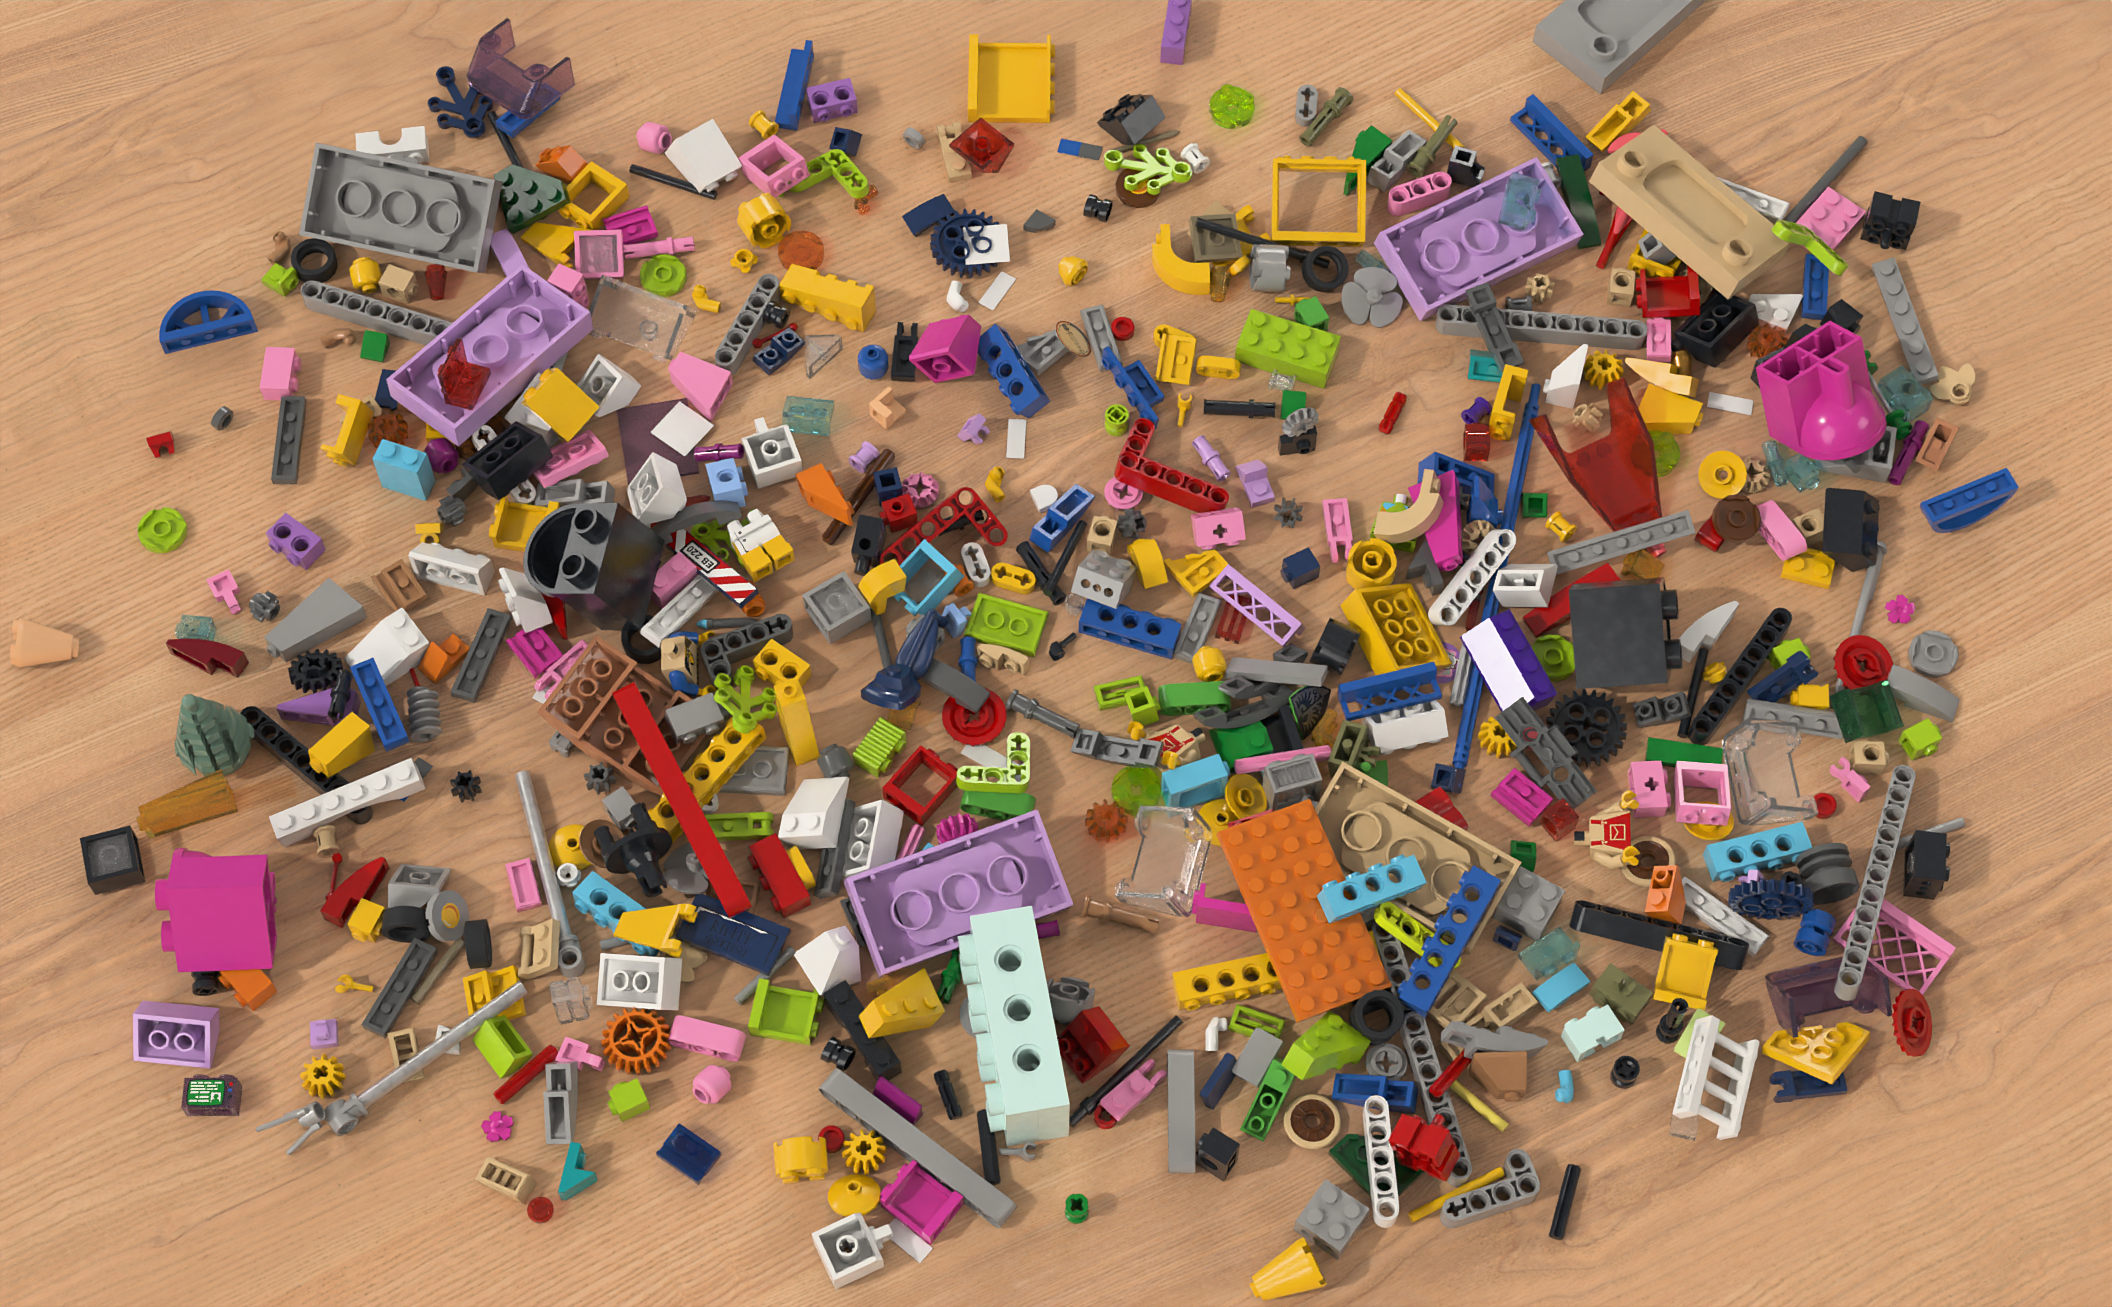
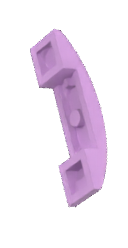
[490,228,529,277]

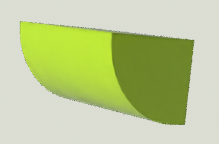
[472,1015,533,1079]

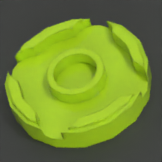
[640,254,687,298]
[137,507,187,553]
[1531,634,1575,682]

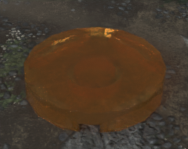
[778,230,824,270]

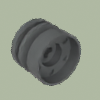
[1795,843,1860,905]

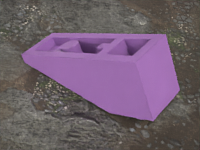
[277,688,361,726]

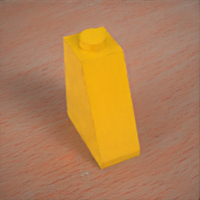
[1630,383,1704,435]
[308,712,375,777]

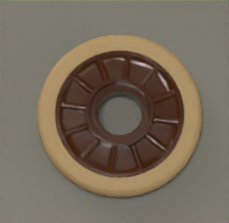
[1620,836,1676,887]
[1284,1094,1341,1149]

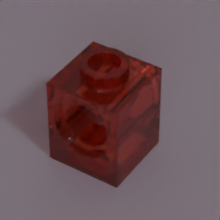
[1463,423,1490,461]
[1540,798,1579,842]

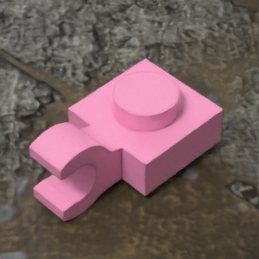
[206,569,241,615]
[1829,757,1870,803]
[555,1036,606,1072]

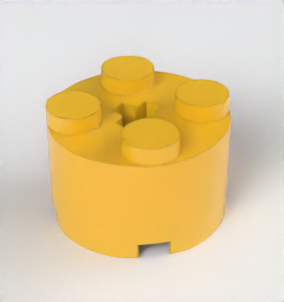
[737,193,791,249]
[1346,538,1397,589]
[773,1136,829,1184]

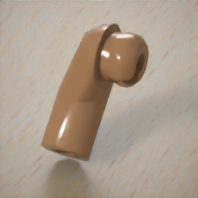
[267,231,290,265]
[319,328,356,348]

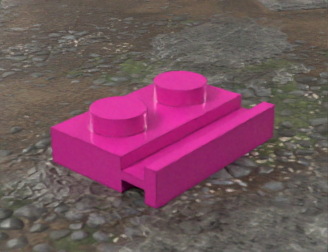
[603,205,658,245]
[506,627,563,679]
[1490,768,1553,827]

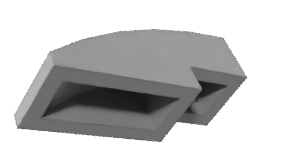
[1366,130,1427,192]
[535,479,615,507]
[1882,665,1960,722]
[543,1061,578,1144]

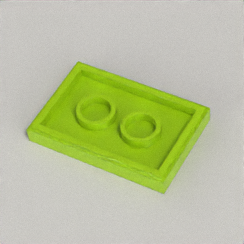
[964,593,1049,657]

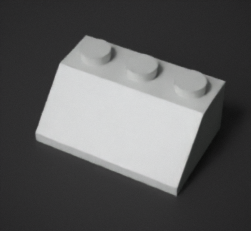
[626,452,687,525]
[408,542,495,596]
[1361,700,1449,755]
[841,800,904,881]

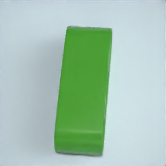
[1158,681,1231,716]
[960,790,1036,821]

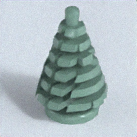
[174,694,254,778]

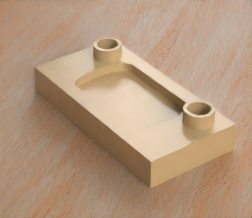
[1589,125,1791,299]
[1315,762,1521,954]

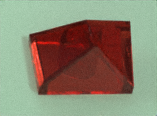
[949,118,1014,173]

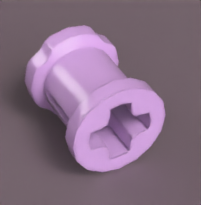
[848,441,880,473]

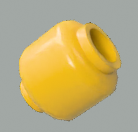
[349,257,382,294]
[1192,646,1227,682]

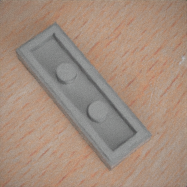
[1080,305,1123,372]
[1173,593,1222,664]

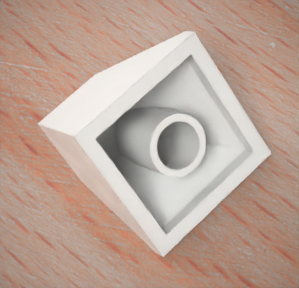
[1543,344,1588,409]
[577,354,641,417]
[794,925,861,996]

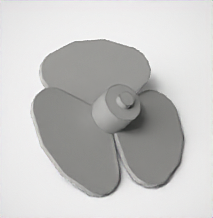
[1341,267,1403,328]
[663,843,729,894]

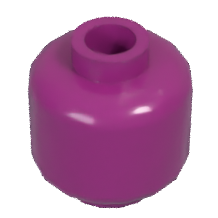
[424,438,459,473]

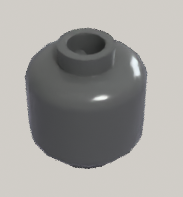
[817,744,854,778]

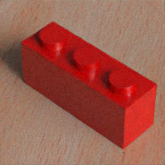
[747,833,811,918]

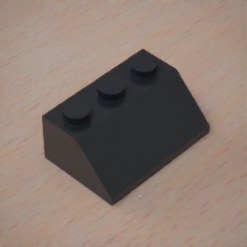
[1674,291,1760,368]
[461,421,553,500]
[1822,488,1880,572]

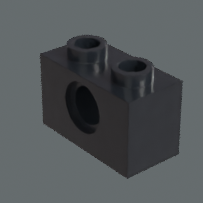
[1196,1128,1240,1182]

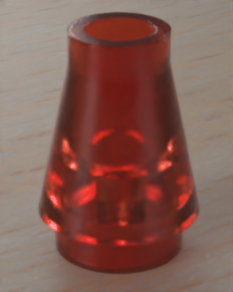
[424,264,448,301]

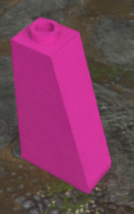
[1408,470,1463,572]

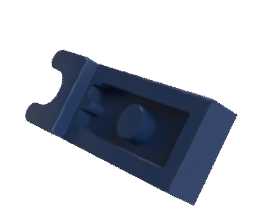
[1747,651,1818,703]
[1769,1070,1848,1103]

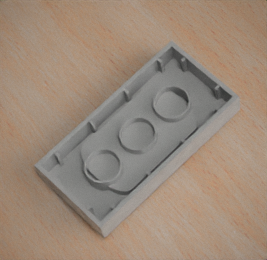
[1533,0,1706,94]
[299,143,502,273]

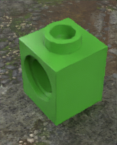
[1294,296,1329,331]

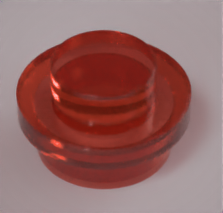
[527,1197,554,1223]

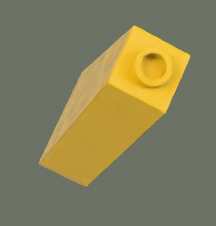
[773,678,820,766]

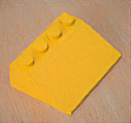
[1340,583,1452,675]

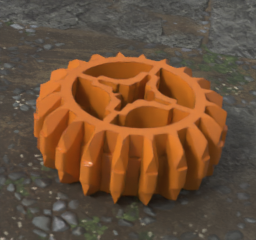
[601,1007,671,1075]

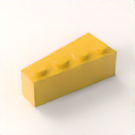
[779,264,876,333]

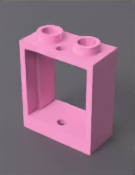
[738,135,810,198]
[1673,761,1731,826]

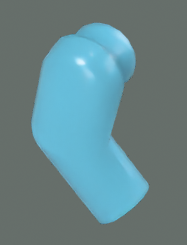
[1555,1070,1574,1104]

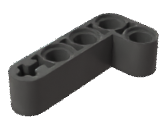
[700,614,793,689]

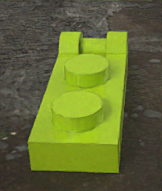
[704,812,774,841]

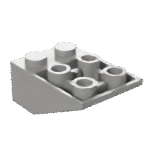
[1814,426,1897,483]

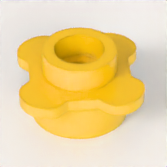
[730,249,758,273]
[1703,662,1727,684]

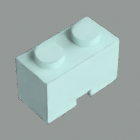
[1561,1005,1625,1062]

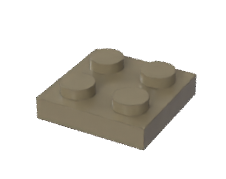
[1189,213,1242,263]

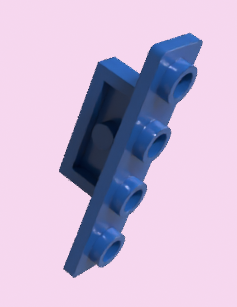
[1101,346,1165,430]

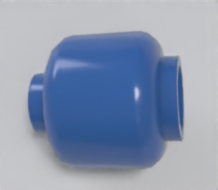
[858,344,889,380]

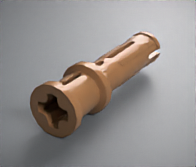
[1081,895,1160,934]

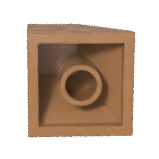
[1468,1051,1527,1102]

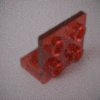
[437,338,491,410]

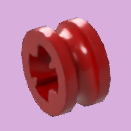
[1094,1105,1117,1129]

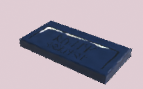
[676,894,791,976]

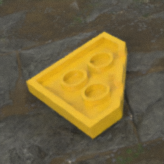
[1762,1022,1870,1084]

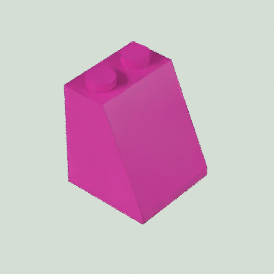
[909,314,981,383]

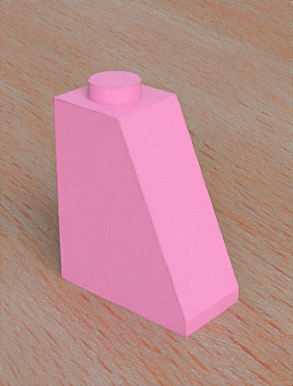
[668,352,733,421]

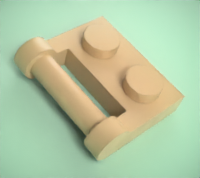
[518,919,560,980]
[1427,970,1487,1029]

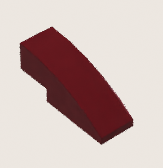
[166,638,249,678]

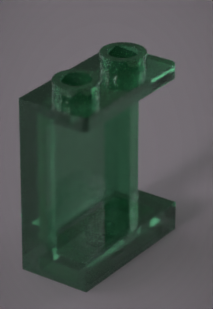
[1829,679,1904,743]

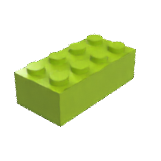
[1235,309,1341,389]

